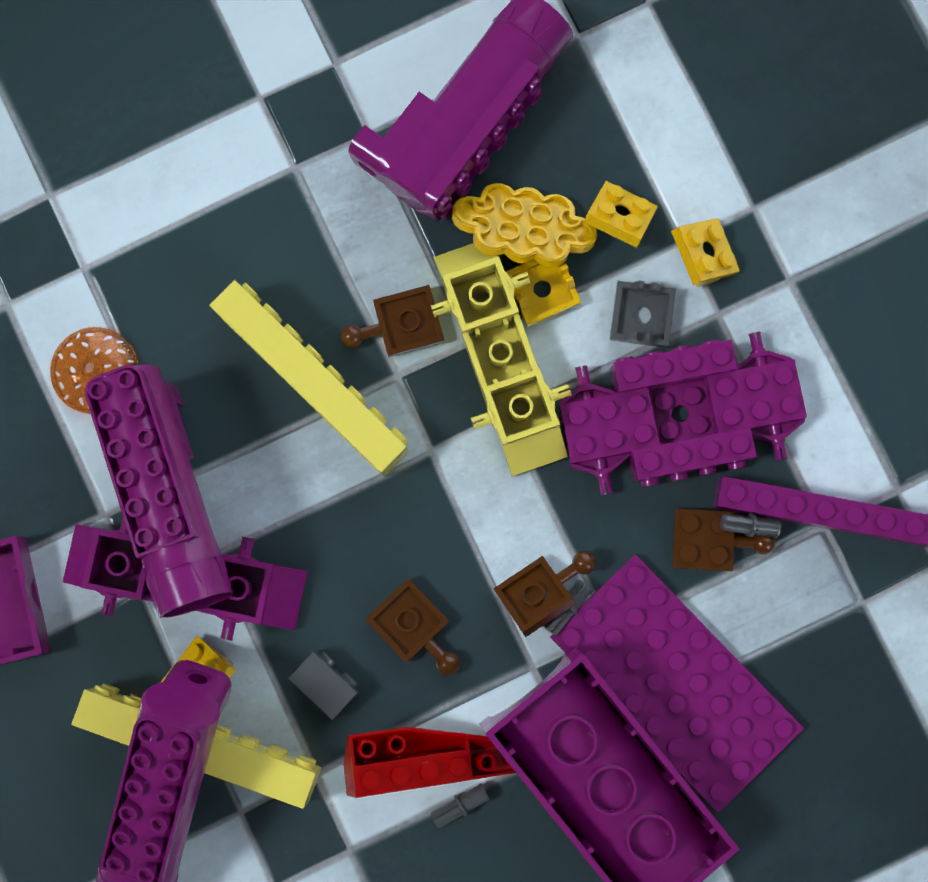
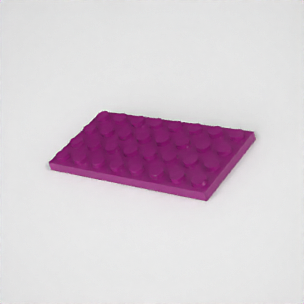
[550,554,804,813]

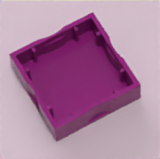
[0,536,52,665]

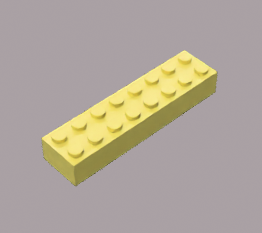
[209,280,409,477]
[71,683,322,809]

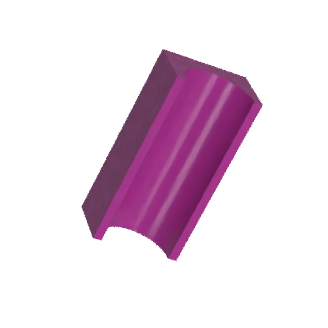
[479,647,740,882]

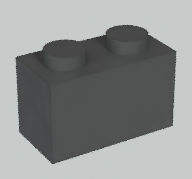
[288,651,359,720]

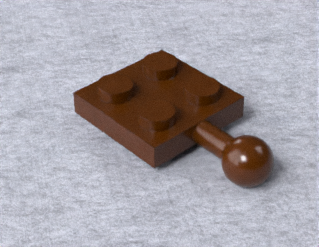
[341,285,445,358]
[672,508,776,572]
[494,551,596,637]
[365,578,460,676]

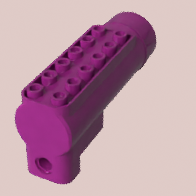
[348,0,573,222]
[85,364,233,618]
[96,660,232,882]

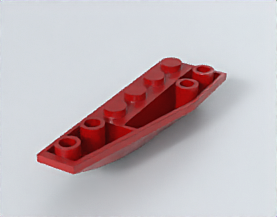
[343,727,516,798]

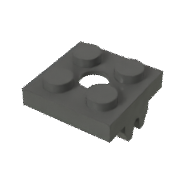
[609,280,676,348]

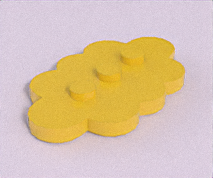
[452,183,597,267]

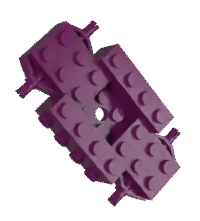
[558,331,807,495]

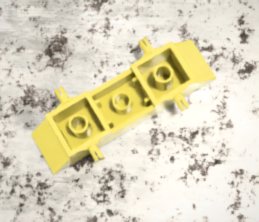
[430,243,571,477]

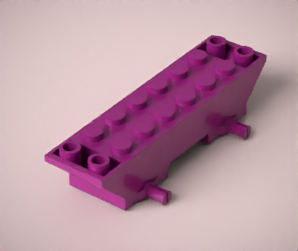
[63,518,308,641]

